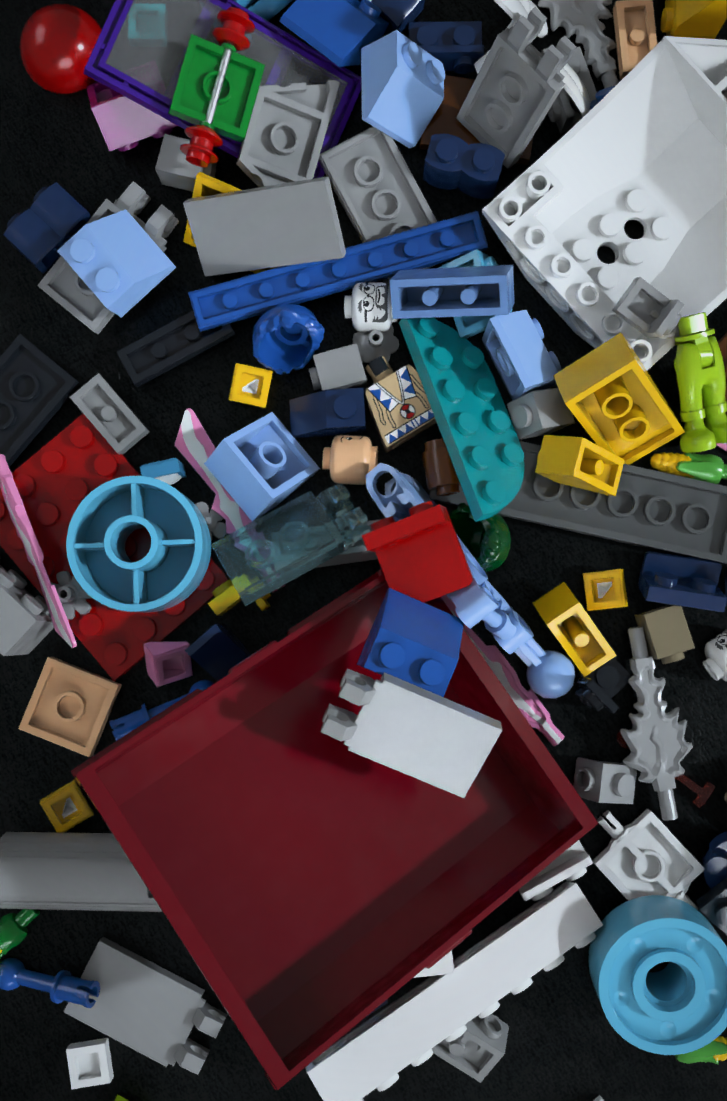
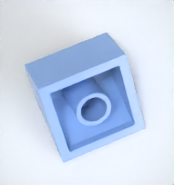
[361,30,445,148]
[57,209,176,318]
[482,310,561,401]
[204,412,320,522]

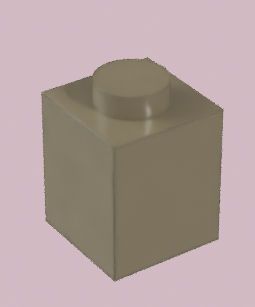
[634,604,695,664]

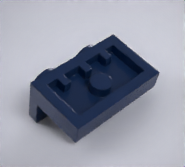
[408,21,484,75]
[637,551,727,612]

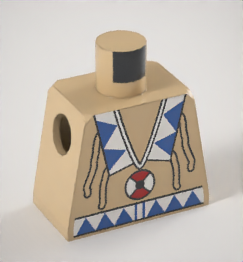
[364,356,437,453]

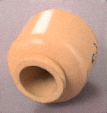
[322,435,378,485]

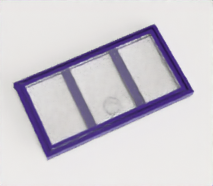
[83,0,362,179]

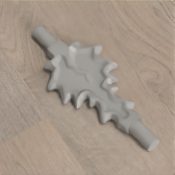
[538,0,619,88]
[620,626,693,821]

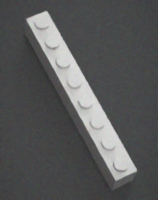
[306,882,603,1101]

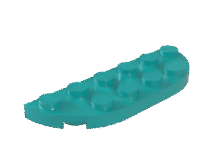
[399,317,525,522]

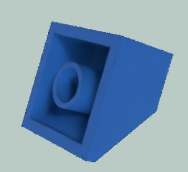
[279,0,389,67]
[357,588,464,697]

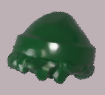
[449,503,511,572]

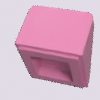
[143,642,193,687]

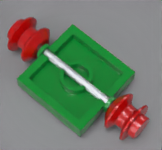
[168,7,265,167]

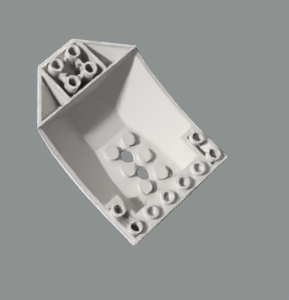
[482,36,727,370]

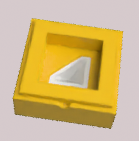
[228,363,273,408]
[583,569,628,611]
[40,780,94,833]

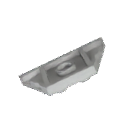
[236,80,340,187]

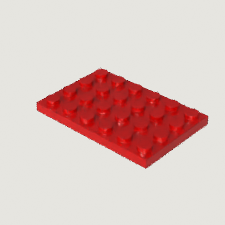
[0,413,229,681]

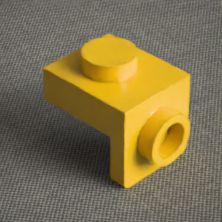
[208,576,271,616]

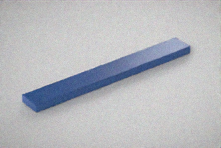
[188,211,488,332]

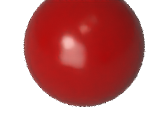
[20,4,102,94]

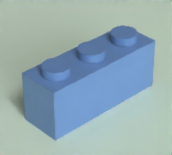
[389,265,515,319]

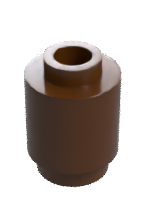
[422,438,461,496]

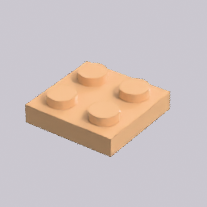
[18,657,122,757]

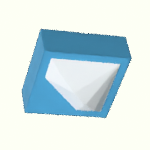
[140,458,187,485]

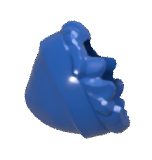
[252,304,325,375]

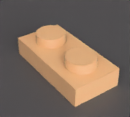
[613,0,657,79]

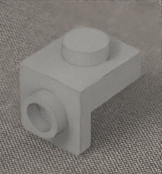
[612,277,684,338]
[573,757,637,804]

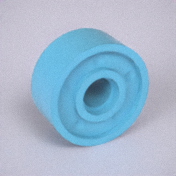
[66,476,211,613]
[589,895,727,1055]

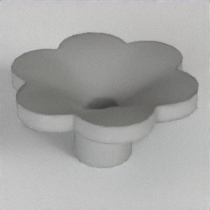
[352,325,399,363]

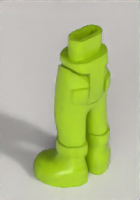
[674,312,727,453]

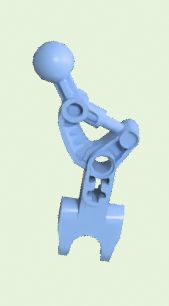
[366,463,575,699]

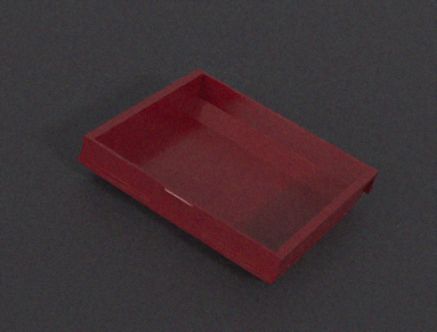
[70,569,598,1090]

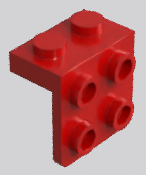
[361,501,473,603]

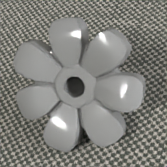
[51,571,92,620]

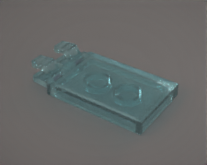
[211,484,371,606]

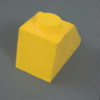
[535,435,624,496]
[533,582,617,677]

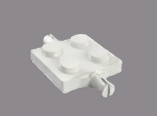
[592,809,705,910]

